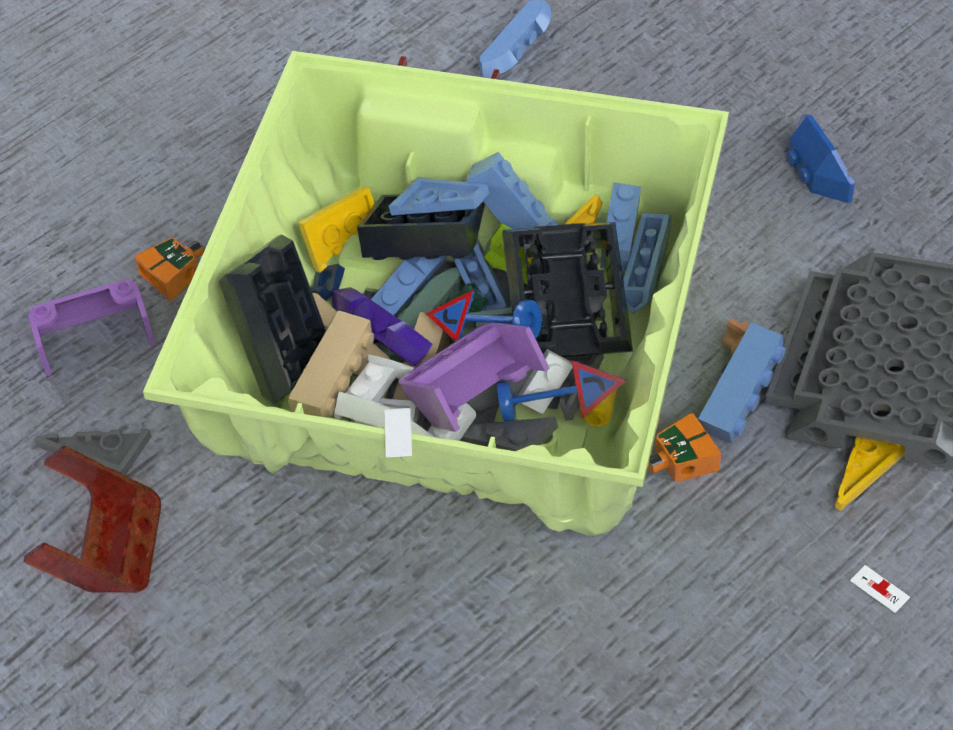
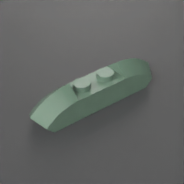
[378,267,462,364]

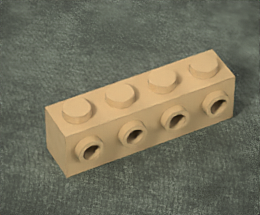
[288,310,374,418]

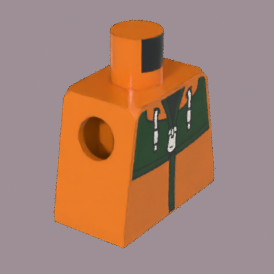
[134,238,204,301]
[647,413,721,482]

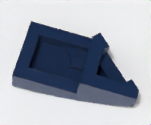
[310,264,345,301]

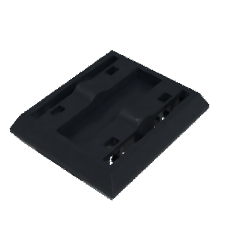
[502,222,633,357]
[219,234,326,404]

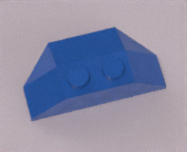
[786,113,855,203]

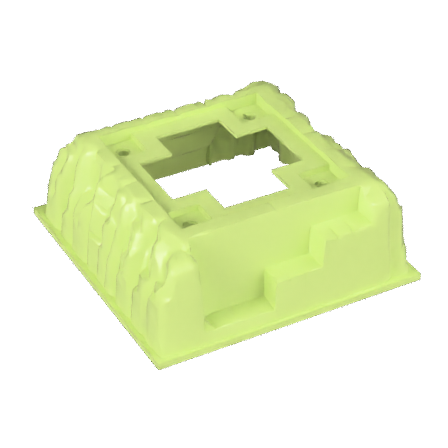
[143,51,729,536]

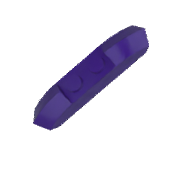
[332,287,433,367]

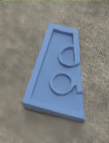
[389,177,490,215]

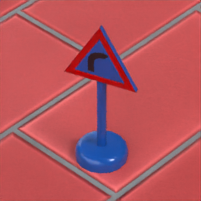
[425,290,542,341]
[497,360,626,421]

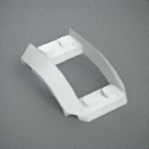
[334,354,476,441]

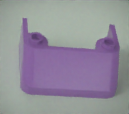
[28,280,155,377]
[399,322,550,432]

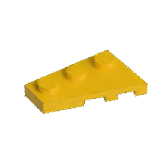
[298,186,375,273]

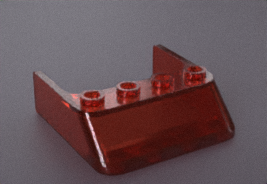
[23,446,161,593]

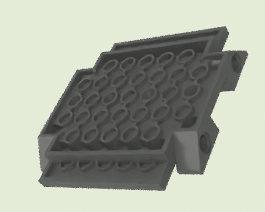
[766,252,953,470]

